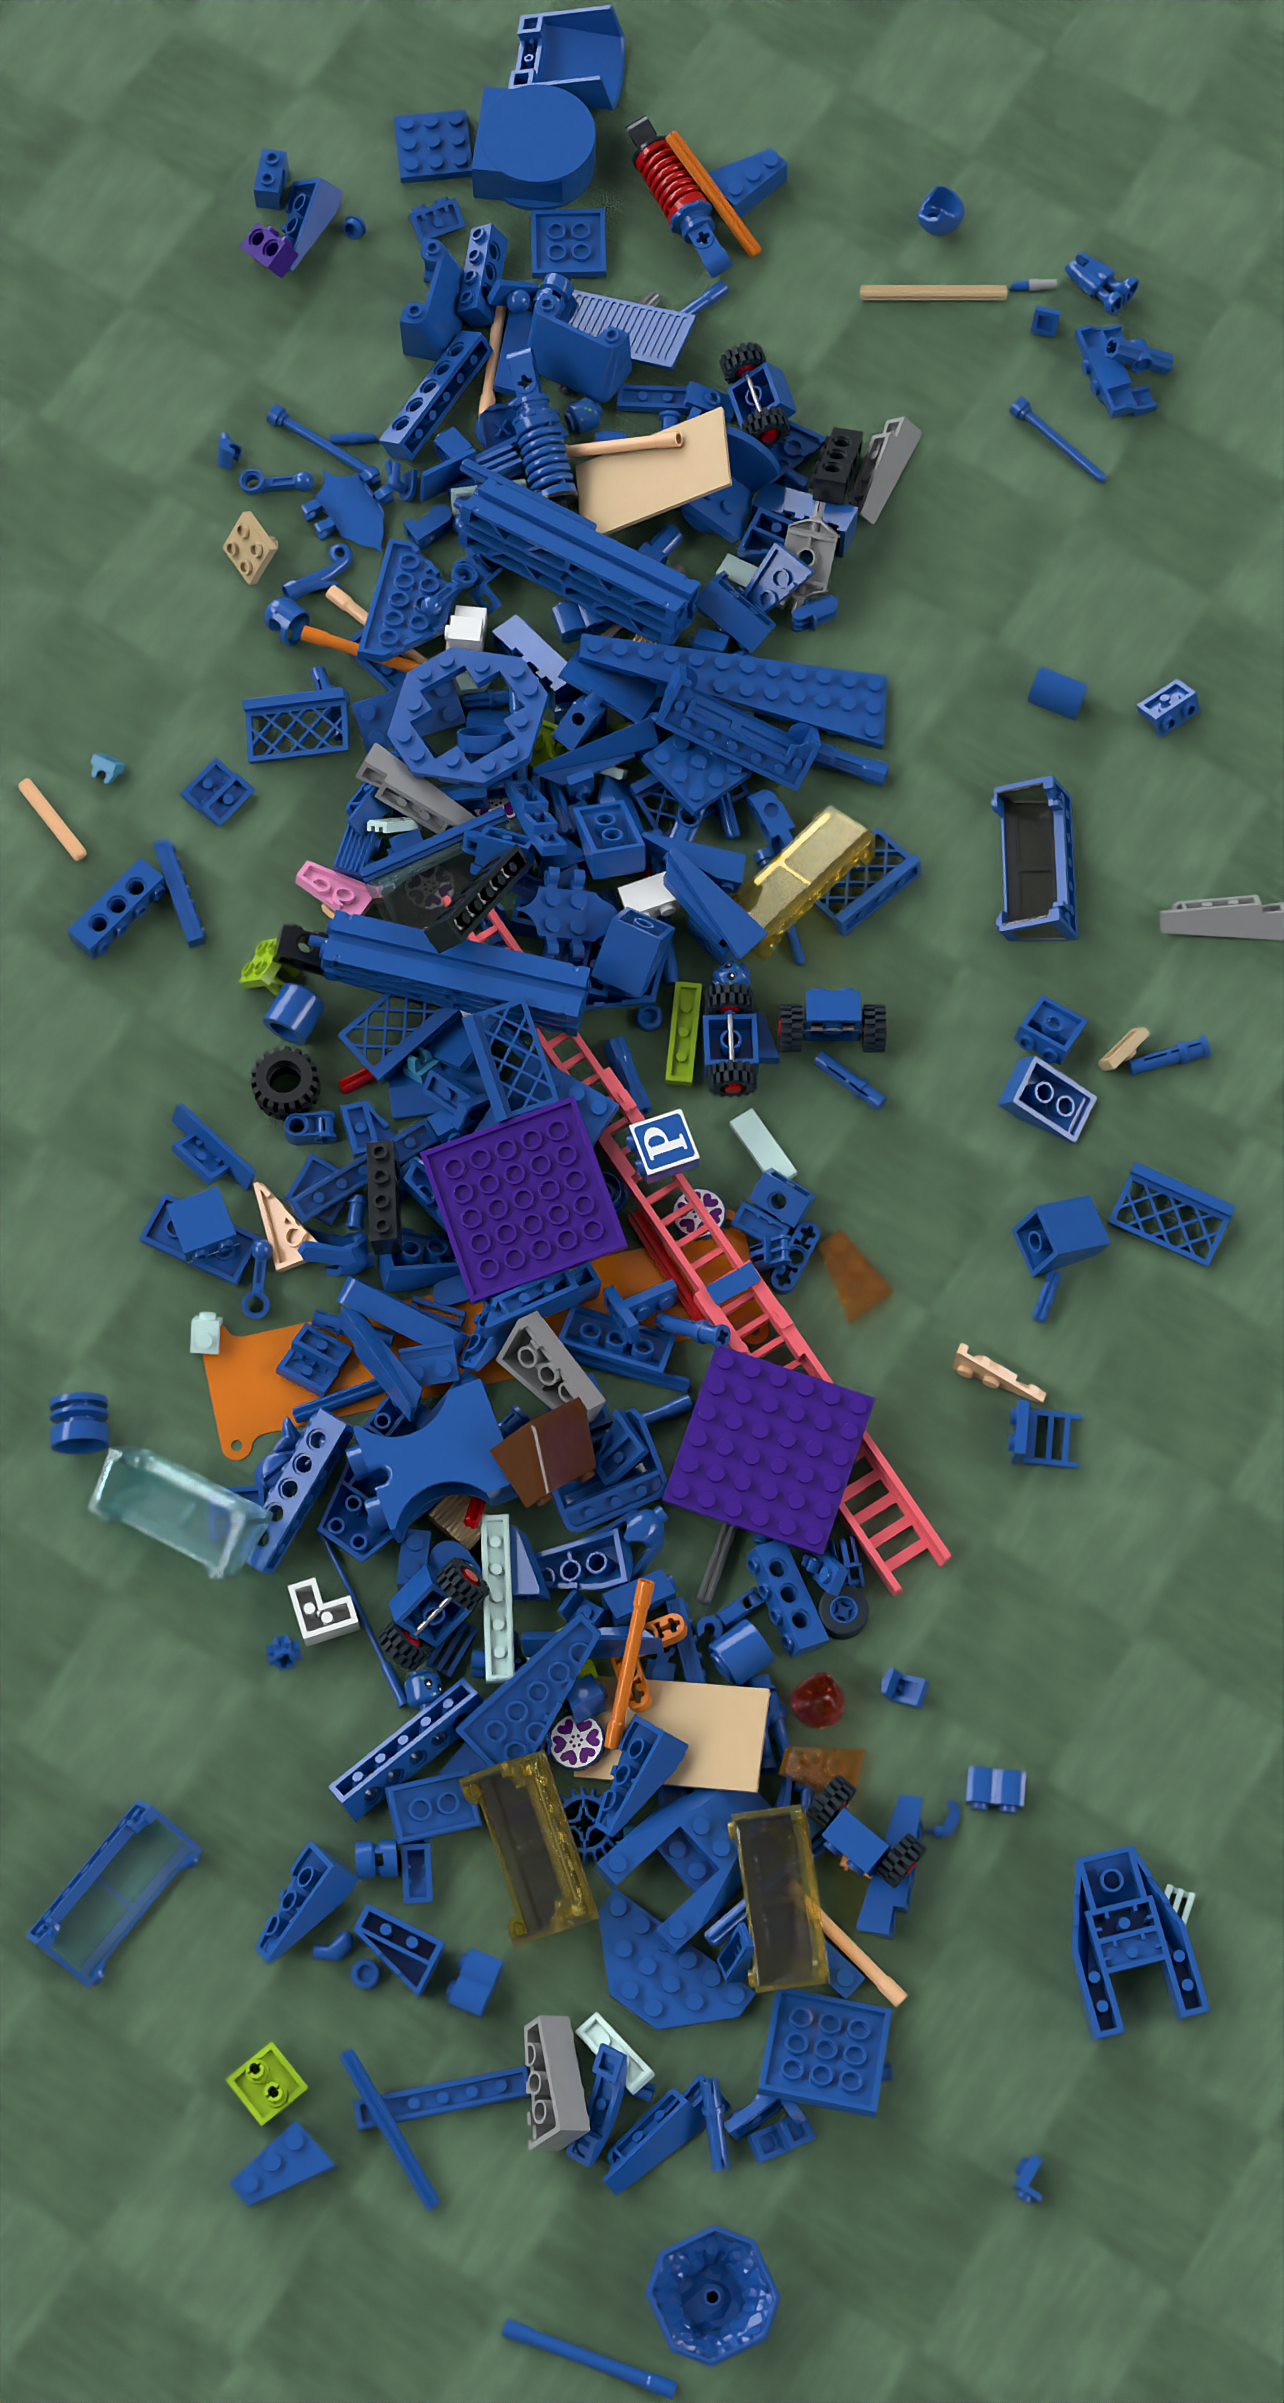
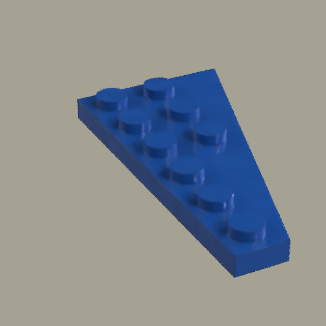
[455,1611,601,1792]

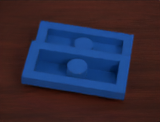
[180,757,255,827]
[276,1323,353,1398]

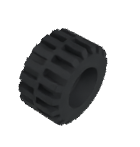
[250,1046,321,1120]

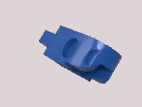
[746,789,799,861]

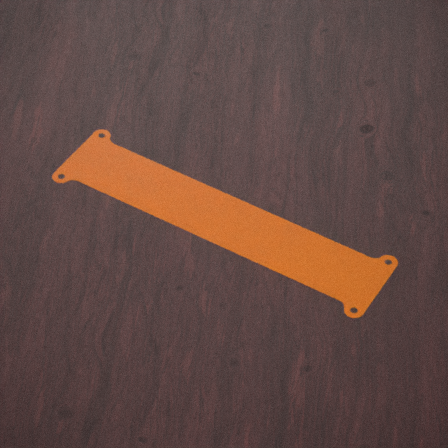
[202,1210,769,1460]

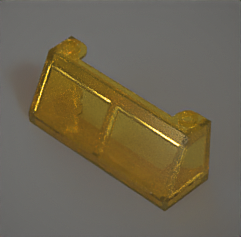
[732,805,875,962]

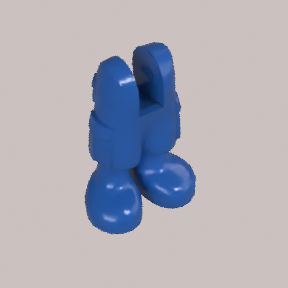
[1065,252,1140,315]

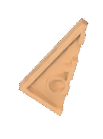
[253,1182,318,1273]
[953,1343,1047,1404]

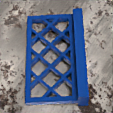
[242,687,351,764]
[629,773,751,837]
[800,827,921,937]
[338,993,462,1085]
[462,997,560,1122]
[1108,1162,1236,1268]

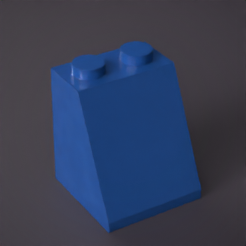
[591,906,675,997]
[1011,1195,1111,1278]

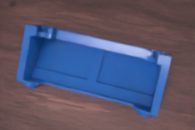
[656,662,821,792]

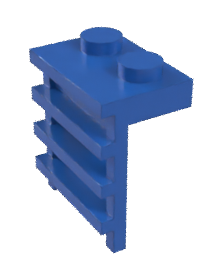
[1007,1399,1082,1469]

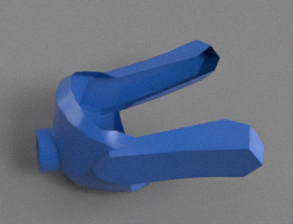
[298,1227,374,1276]
[583,1506,669,1585]

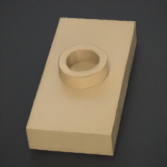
[1098,1027,1150,1071]

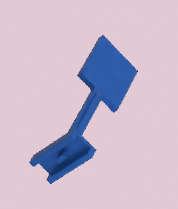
[420,422,569,503]

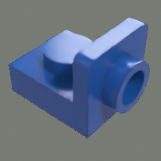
[558,1589,609,1628]

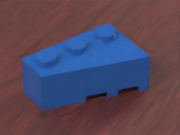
[701,148,788,218]
[737,506,813,565]
[229,2120,338,2208]

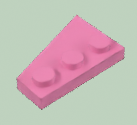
[295,860,379,916]

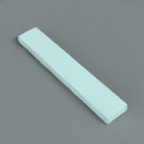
[480,1514,515,1684]

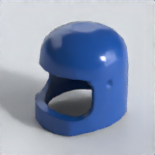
[264,597,310,647]

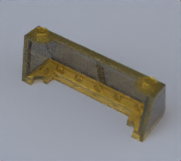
[459,1750,600,1948]
[728,1804,831,1993]

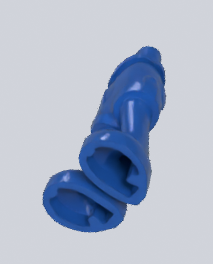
[748,1674,805,1775]

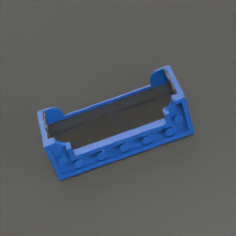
[991,775,1078,941]

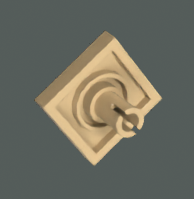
[222,511,278,585]

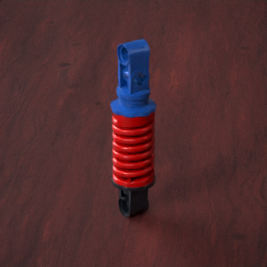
[625,115,733,279]

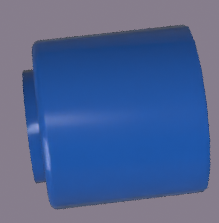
[263,983,325,1045]
[708,1619,775,1687]

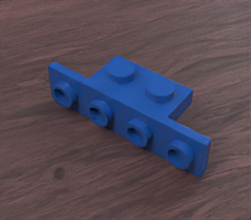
[171,1103,256,1191]

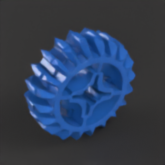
[545,1787,623,1866]

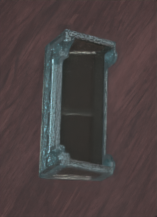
[365,818,543,930]

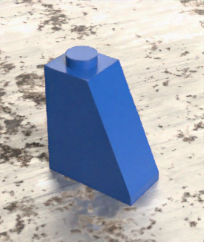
[509,1525,550,1602]
[602,1568,678,1627]

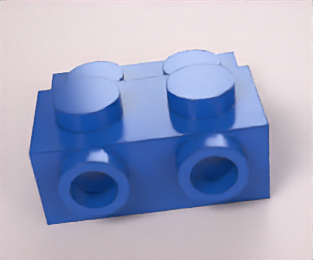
[1014,995,1088,1065]

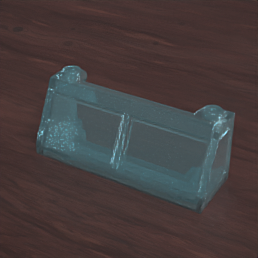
[88,1446,274,1581]

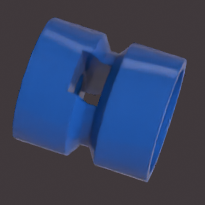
[531,273,574,319]
[355,1839,399,1880]

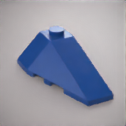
[378,1227,461,1292]
[534,1528,634,1590]

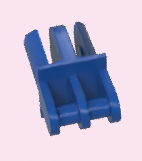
[791,595,838,632]
[749,1234,792,1272]
[827,1536,865,1588]

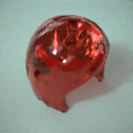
[790,1672,845,1730]

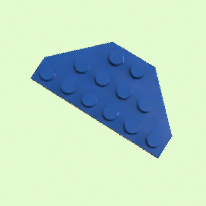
[357,538,454,662]
[597,1888,756,2031]

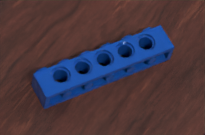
[379,330,494,461]
[235,1408,355,1575]
[328,1678,483,1822]

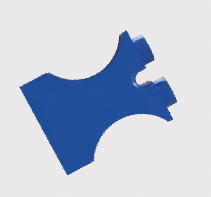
[345,1379,519,1543]

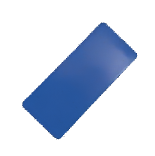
[706,1262,761,1305]

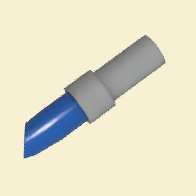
[1009,279,1057,292]

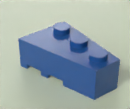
[694,570,776,653]
[353,1903,446,2000]

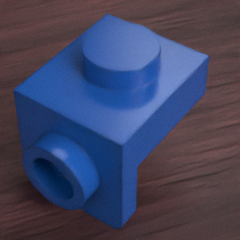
[881,1667,930,1710]
[1012,2154,1043,2205]

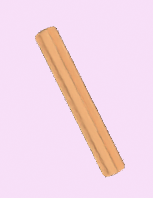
[18,778,87,861]

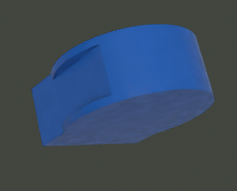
[471,84,596,211]

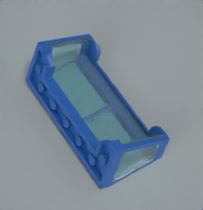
[25,1799,203,1988]

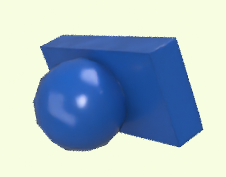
[486,279,539,314]

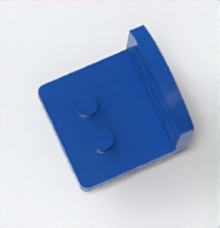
[679,426,780,544]

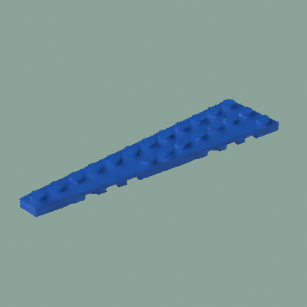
[579,634,887,749]

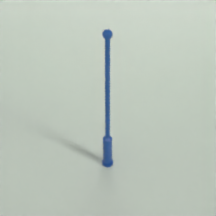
[315,1526,408,1709]

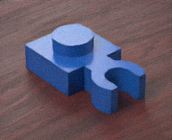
[645,1644,676,1681]

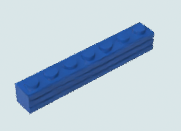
[153,838,207,949]
[665,1597,707,1684]

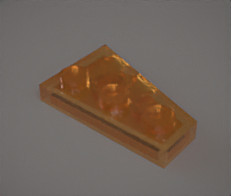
[819,1229,892,1325]
[779,1746,866,1804]

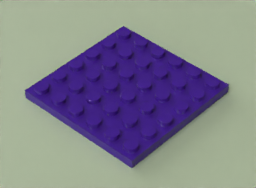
[420,1096,629,1305]
[662,1346,876,1557]

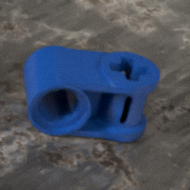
[284,1111,337,1145]

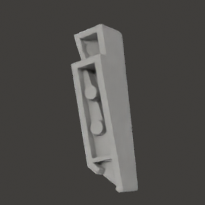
[849,416,922,525]
[355,743,476,834]
[1160,895,1284,940]

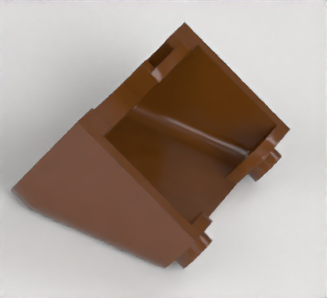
[489,1397,597,1508]

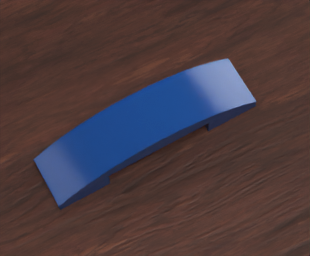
[565,2043,627,2167]

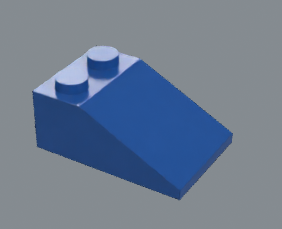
[573,800,645,880]
[997,1055,1097,1143]

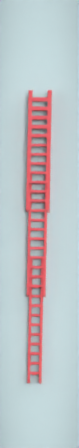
[442,895,952,1597]

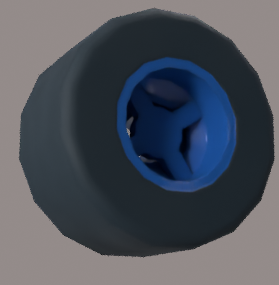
[817,1585,869,1640]

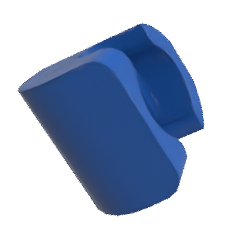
[217,432,242,470]

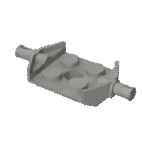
[784,501,840,613]

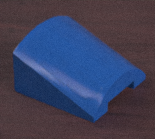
[508,5,625,111]

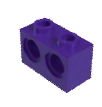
[239,223,299,279]

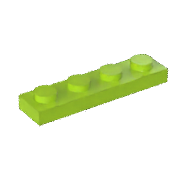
[665,981,702,1086]

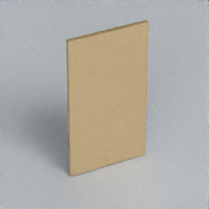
[576,407,732,536]
[574,1676,771,1793]

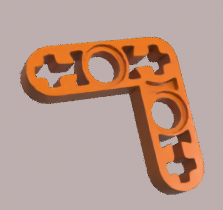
[610,1613,688,1713]

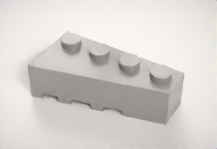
[496,1311,606,1423]
[524,2015,590,2152]

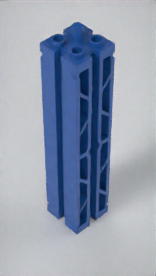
[453,478,701,646]
[308,910,590,1037]

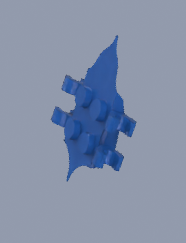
[301,466,394,552]
[516,866,618,962]

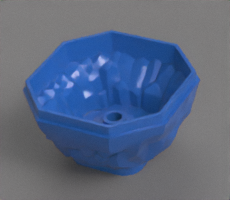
[645,2225,781,2367]

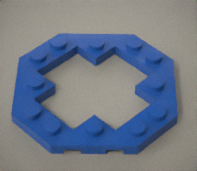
[387,647,550,788]

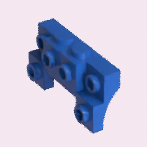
[1074,324,1158,419]

